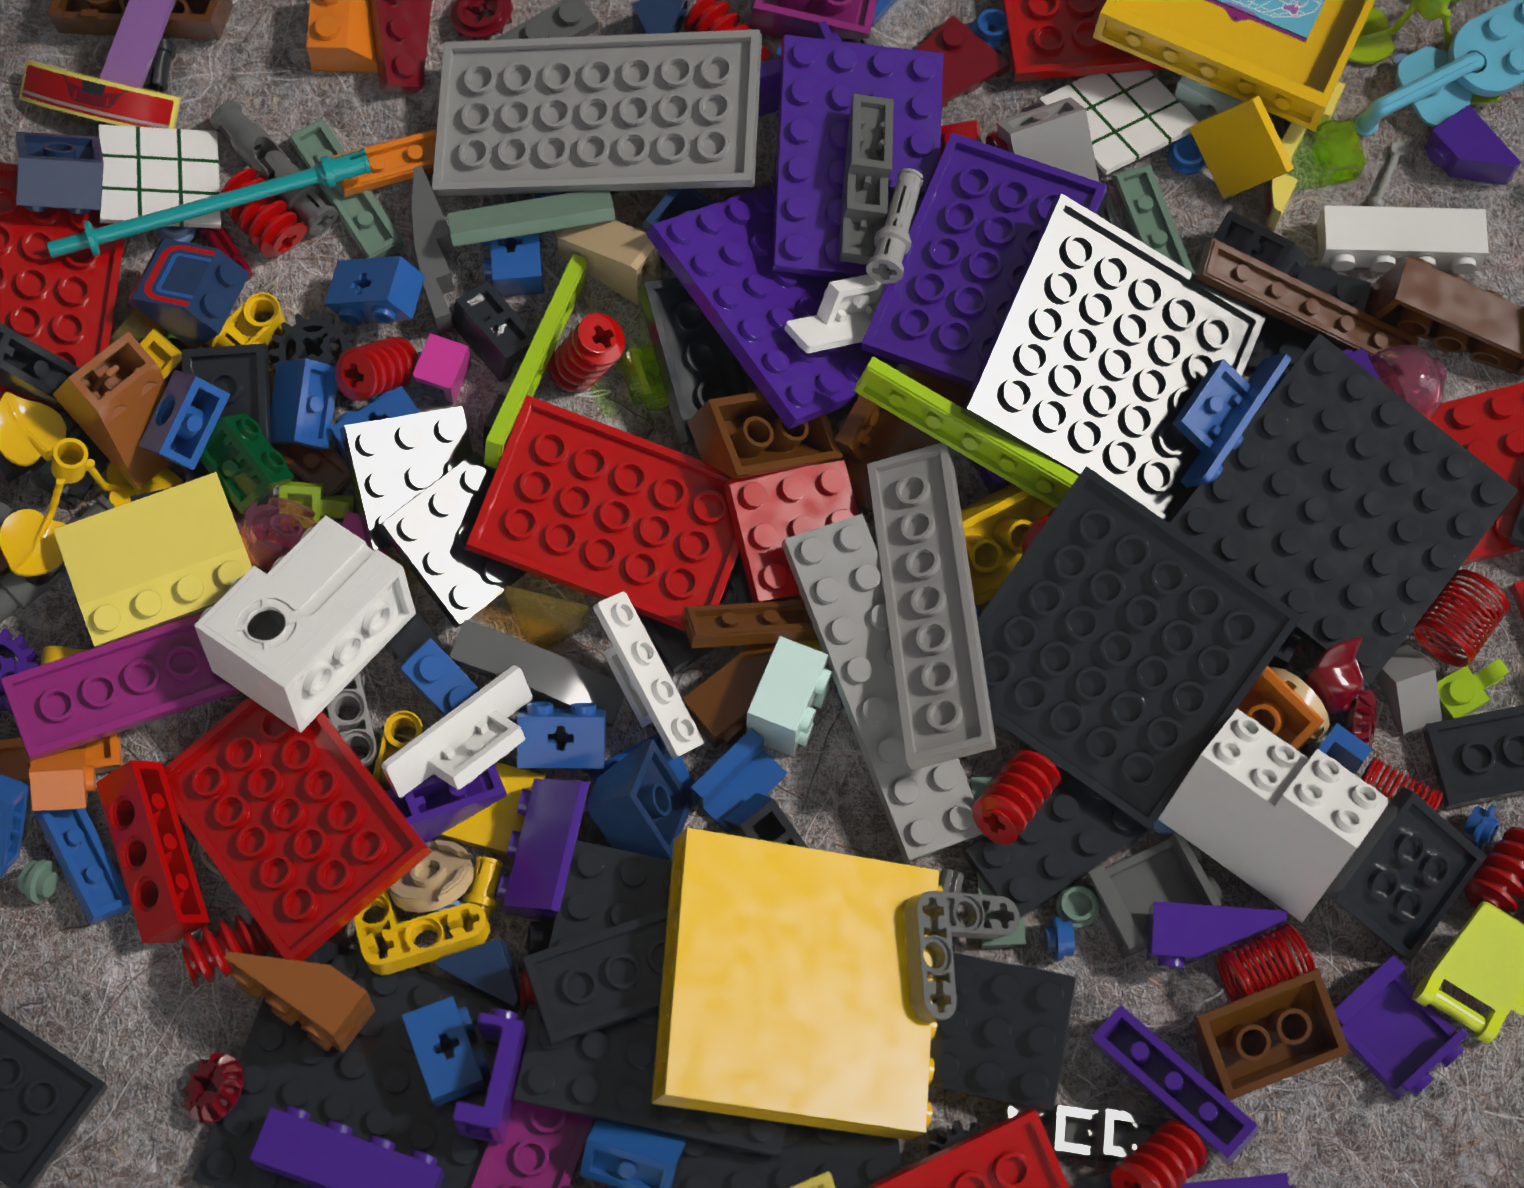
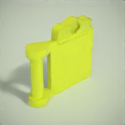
[1412,901,1524,1044]

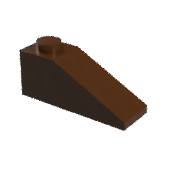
[682,643,776,749]

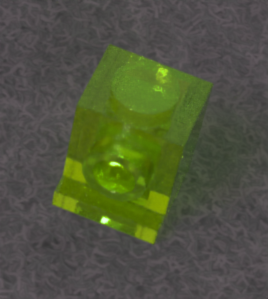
[1312,120,1366,188]
[616,345,669,411]

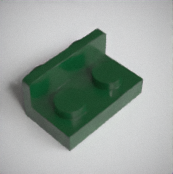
[199,413,294,514]

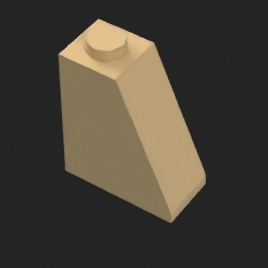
[556,220,661,305]

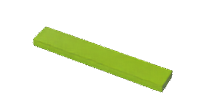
[484,254,588,468]
[853,356,1078,508]

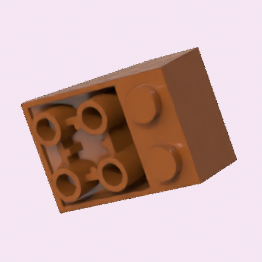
[53,331,172,491]
[225,952,375,1053]

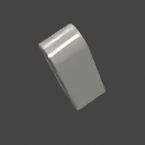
[327,672,379,774]

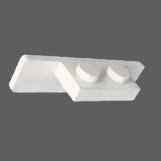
[784,270,890,353]
[593,592,704,759]
[382,665,532,798]

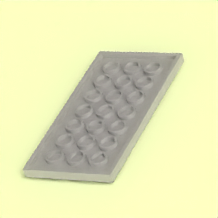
[432,29,762,196]

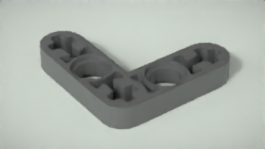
[904,891,1020,1023]

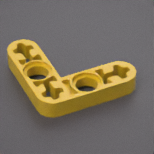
[353,890,490,975]

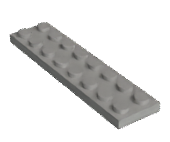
[867,442,996,770]
[781,514,984,863]

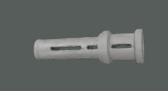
[866,168,923,284]

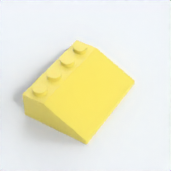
[53,472,252,647]

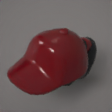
[1300,636,1364,714]

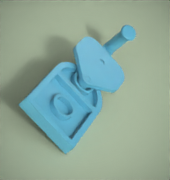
[1354,0,1524,136]

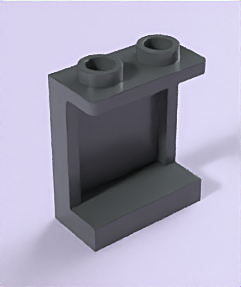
[1083,832,1222,959]

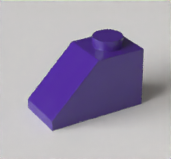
[1424,105,1521,185]

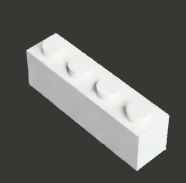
[1317,205,1489,274]

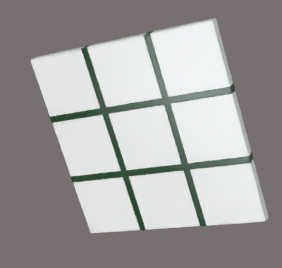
[1039,70,1198,175]
[98,125,221,228]

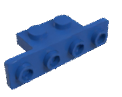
[1172,353,1292,488]

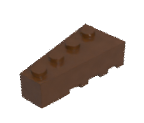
[47,0,233,40]
[1364,256,1524,376]

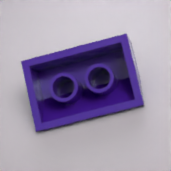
[496,778,590,921]

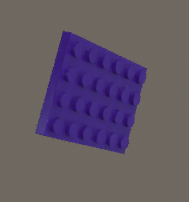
[771,35,943,279]
[862,133,1107,388]
[646,186,899,429]

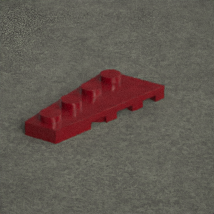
[368,0,432,94]
[915,15,1011,108]

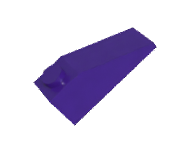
[385,764,506,843]
[1146,901,1287,970]

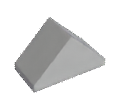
[1376,645,1442,736]

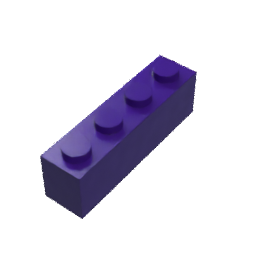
[1091,1005,1258,1167]
[250,1105,445,1188]

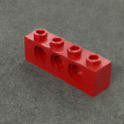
[96,760,210,944]

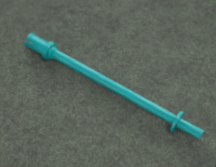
[47,148,372,258]

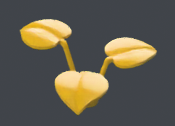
[0,392,183,577]

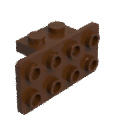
[835,363,971,514]

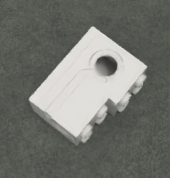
[194,515,416,733]
[1158,709,1391,923]

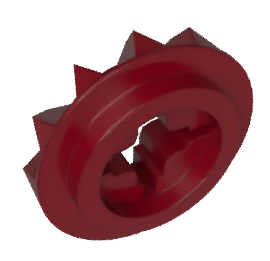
[451,0,514,41]
[1347,690,1377,748]
[182,1052,244,1124]

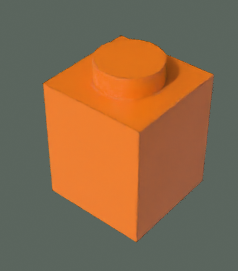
[29,749,96,811]

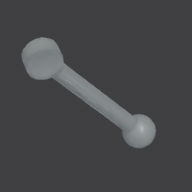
[1368,141,1407,207]

